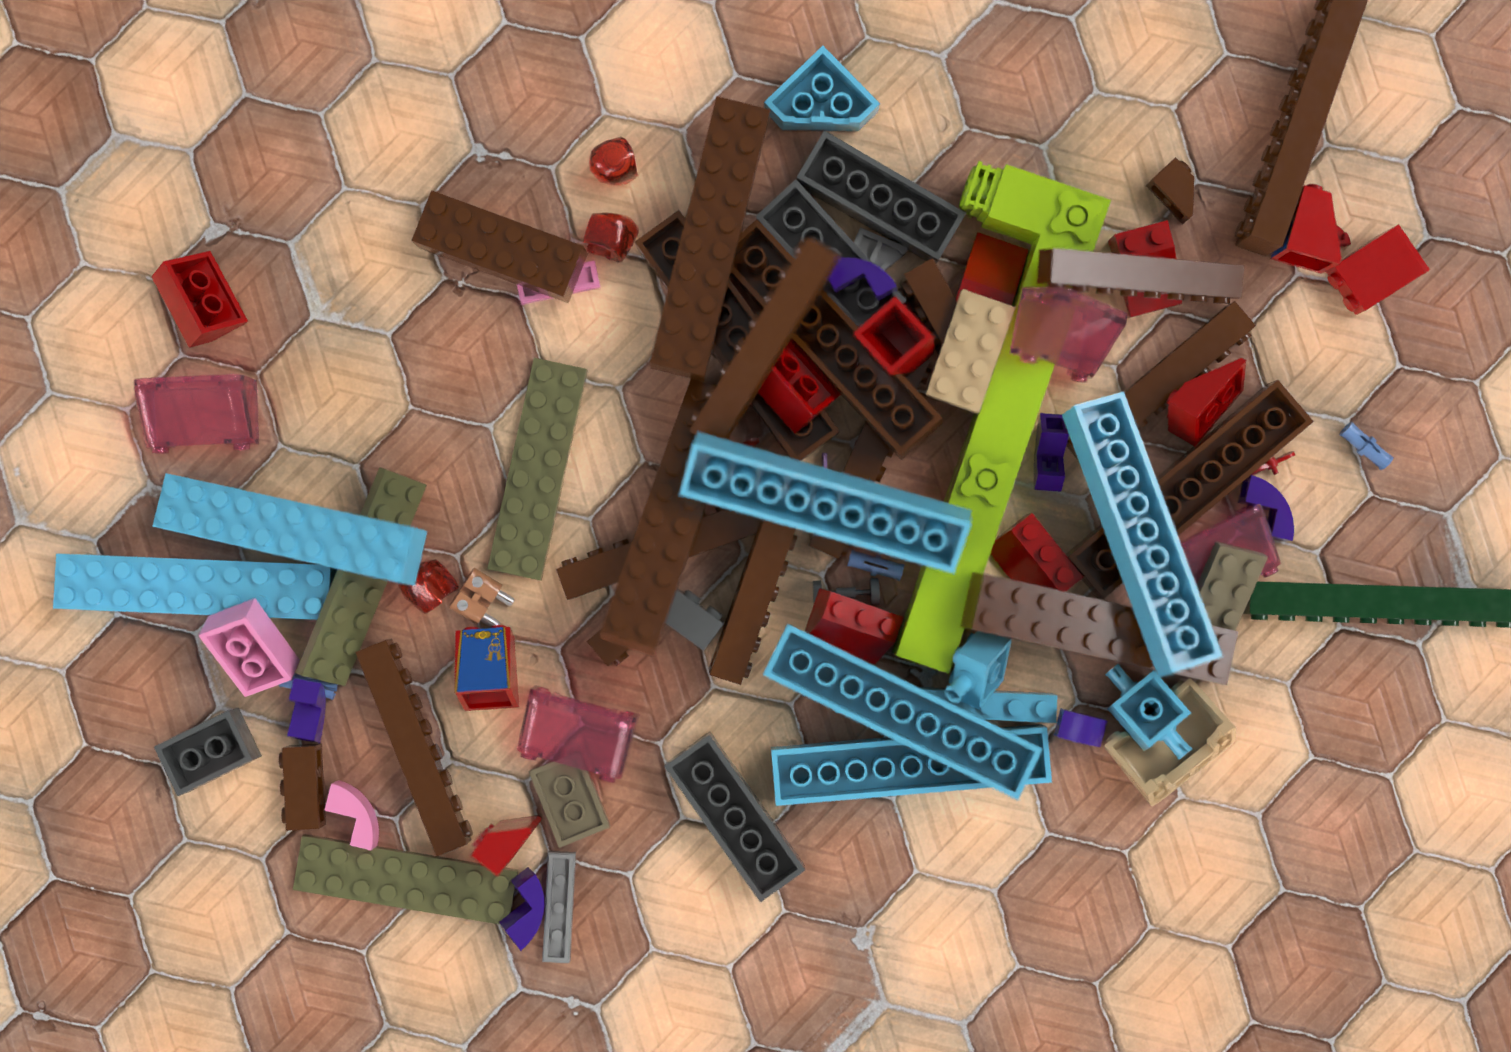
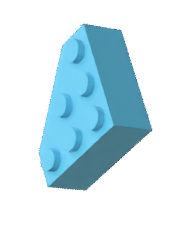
[764,46,880,131]

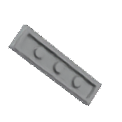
[542,851,576,963]

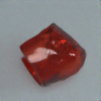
[589,137,639,186]
[583,212,639,263]
[398,559,459,614]

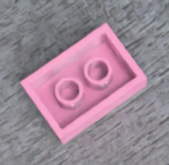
[198,598,300,697]

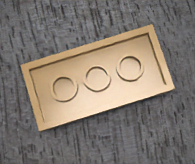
[925,289,1015,414]

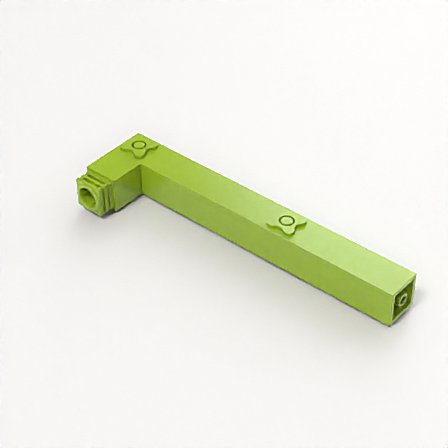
[892,161,1111,674]

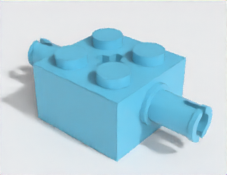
[945,631,1012,709]
[1105,664,1192,760]

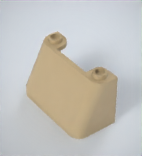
[1104,678,1236,806]

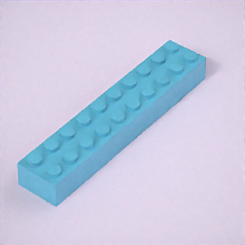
[1062,391,1223,678]
[679,432,971,573]
[152,473,427,586]
[53,554,338,620]
[763,623,1043,800]
[771,724,1052,806]

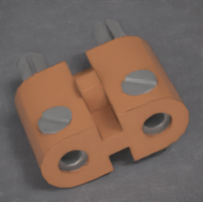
[449,567,515,627]

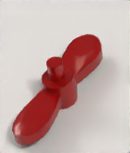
[1251,451,1295,475]

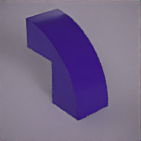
[828,258,897,301]
[1034,413,1069,492]
[1238,475,1294,542]
[287,678,326,743]
[1053,708,1108,747]
[499,867,544,951]

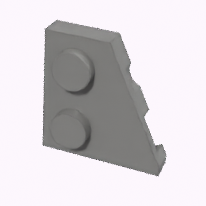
[854,227,908,271]

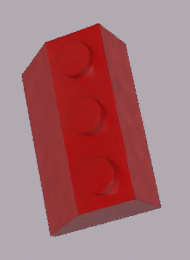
[151,251,248,348]
[758,338,841,433]
[990,513,1084,592]
[804,588,903,664]
[470,815,543,876]

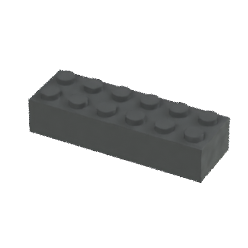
[796,130,966,264]
[755,179,907,328]
[664,731,805,903]

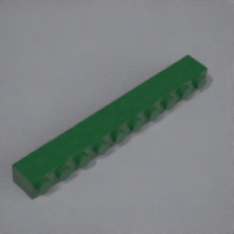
[1243,581,1511,628]

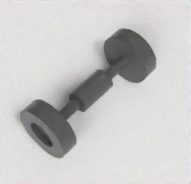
[813,578,880,606]

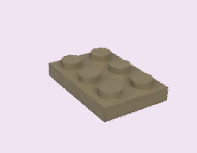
[1197,542,1268,631]
[529,750,611,848]

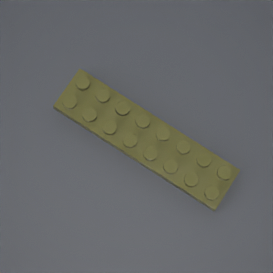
[487,358,588,581]
[296,467,427,686]
[293,834,519,924]

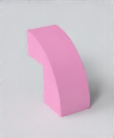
[325,780,379,850]

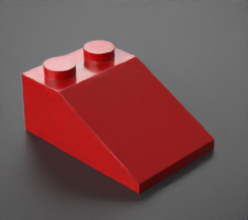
[1108,220,1182,318]
[954,232,1028,306]
[1167,358,1246,447]

